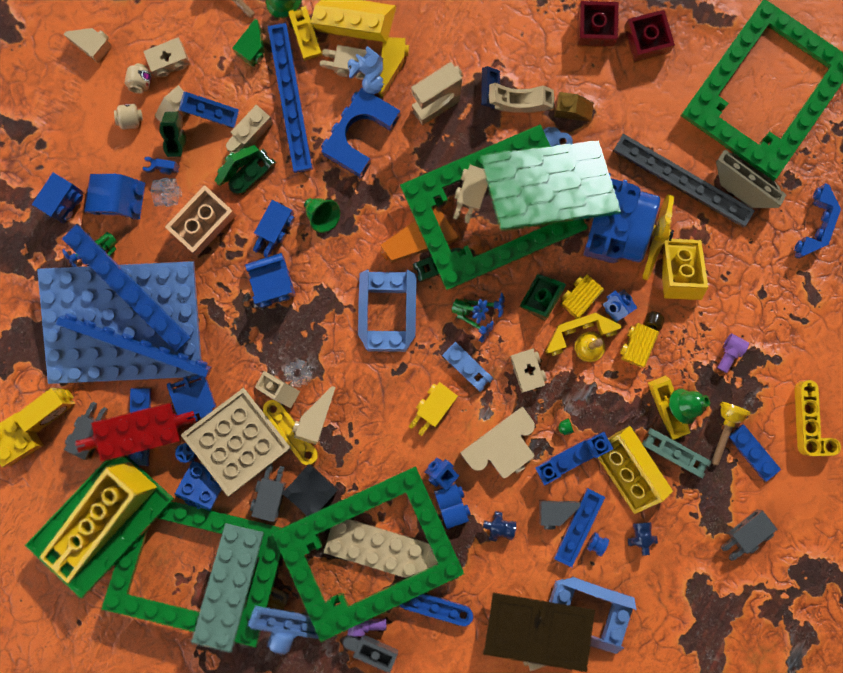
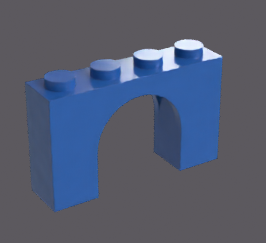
[321,87,401,178]

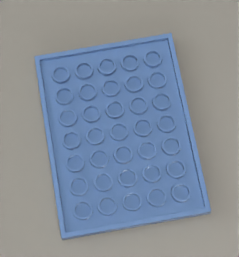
[37,261,202,384]

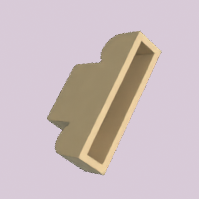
[460,407,535,478]

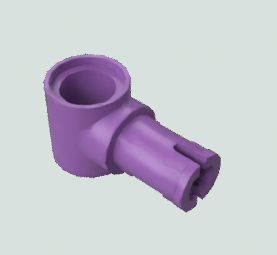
[717,333,749,373]
[348,619,386,636]

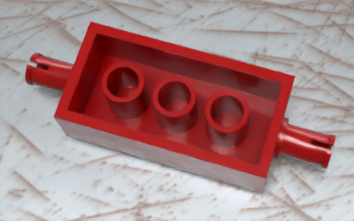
[75,402,196,461]

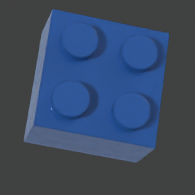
[32,172,84,224]

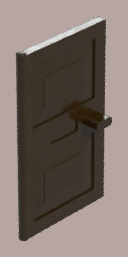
[483,592,595,672]

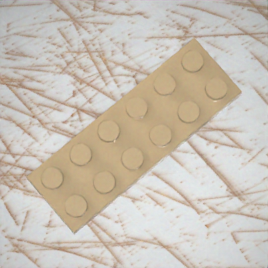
[323,519,438,578]

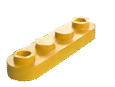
[263,400,318,465]

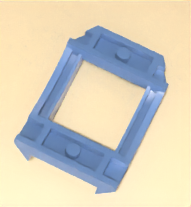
[358,269,417,352]
[549,576,636,654]

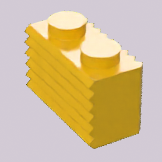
[560,275,604,319]
[620,323,659,368]

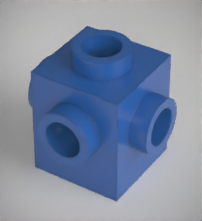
[602,290,637,322]
[425,458,459,490]

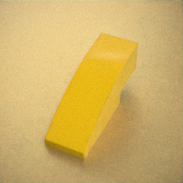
[648,376,690,440]

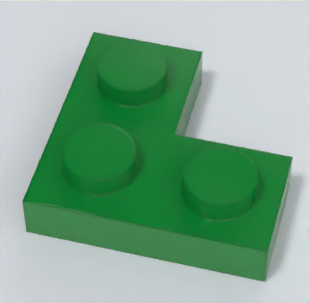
[214,145,259,186]

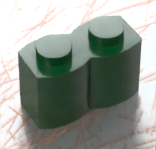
[159,111,186,157]

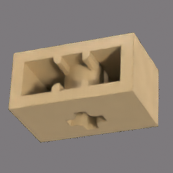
[143,37,191,77]
[510,349,547,393]

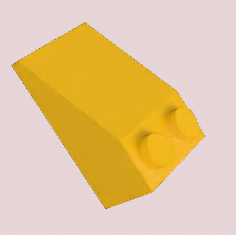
[662,239,708,300]

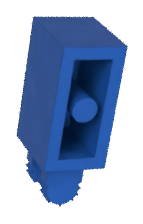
[253,200,295,257]

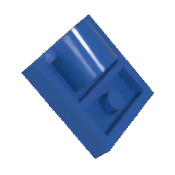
[175,461,222,511]

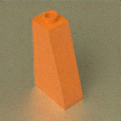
[380,206,459,263]

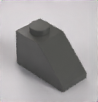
[539,500,580,529]

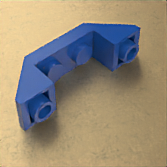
[794,183,841,258]
[535,432,613,486]

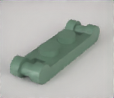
[642,428,711,479]

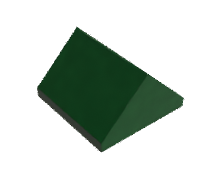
[519,274,566,321]

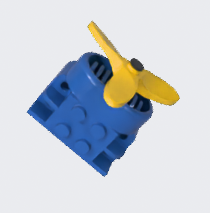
[583,173,674,281]

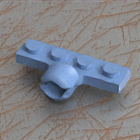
[248,606,319,654]

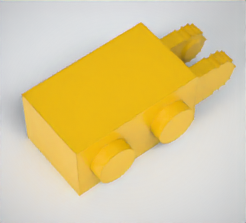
[408,382,458,436]

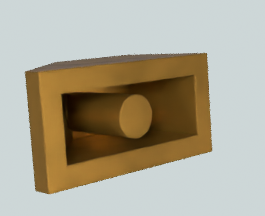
[554,92,594,122]

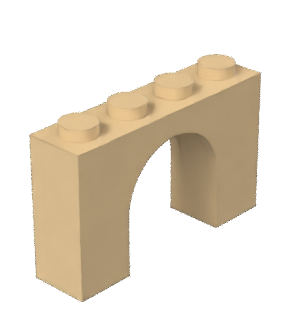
[411,62,463,125]

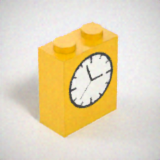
[13,388,75,432]

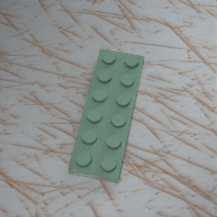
[191,523,264,652]

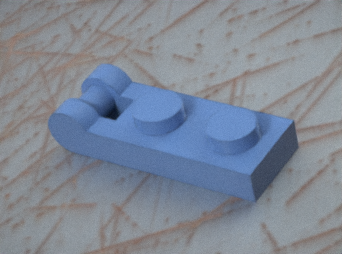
[442,342,494,393]

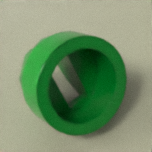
[558,418,574,435]

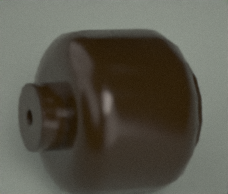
[644,312,664,331]

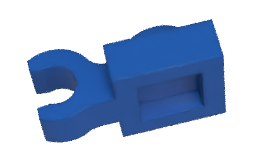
[143,157,179,175]

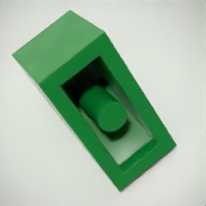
[232,19,264,67]

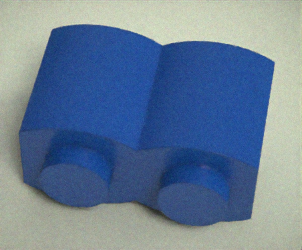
[434,483,471,529]

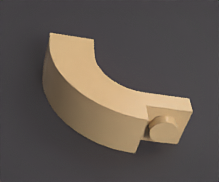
[489,83,554,112]

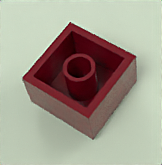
[577,1,619,47]
[624,9,675,62]

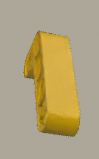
[795,380,841,456]

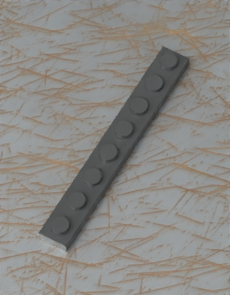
[613,134,755,228]

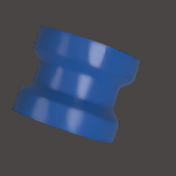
[175,443,197,463]
[586,532,609,557]

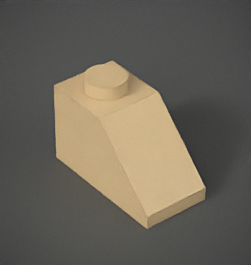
[64,28,112,63]
[154,85,187,122]
[255,371,300,408]

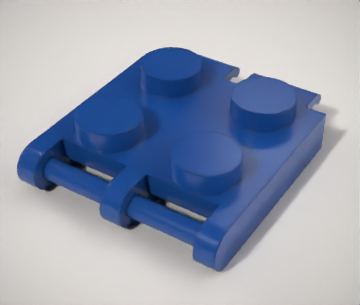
[167,375,216,421]

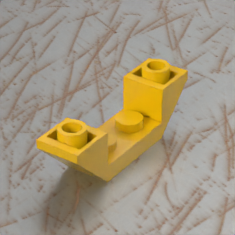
[545,313,621,356]

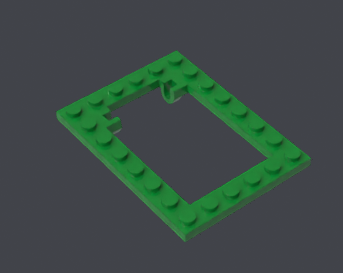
[680,0,843,181]
[400,124,588,291]
[272,466,464,642]
[101,502,281,647]

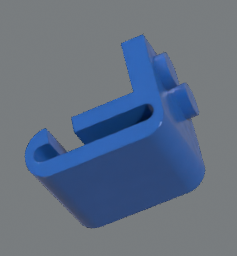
[84,174,145,220]
[245,253,296,308]

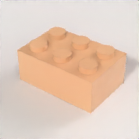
[165,185,236,256]

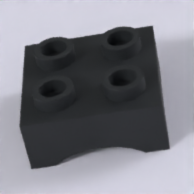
[282,464,338,516]

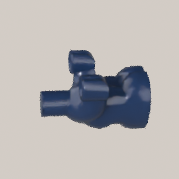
[483,511,516,542]
[627,522,658,556]

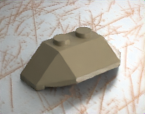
[716,150,786,208]

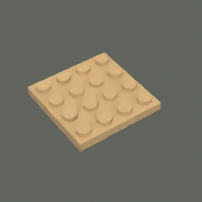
[181,388,291,497]

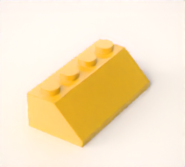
[311,0,396,43]
[597,426,673,514]

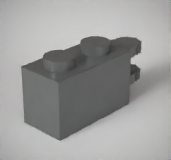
[64,402,108,460]
[250,464,287,522]
[721,509,778,561]
[343,634,398,673]

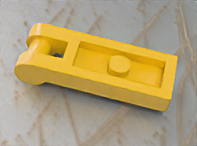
[288,6,322,61]

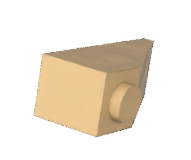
[292,386,336,445]

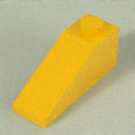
[379,37,409,98]

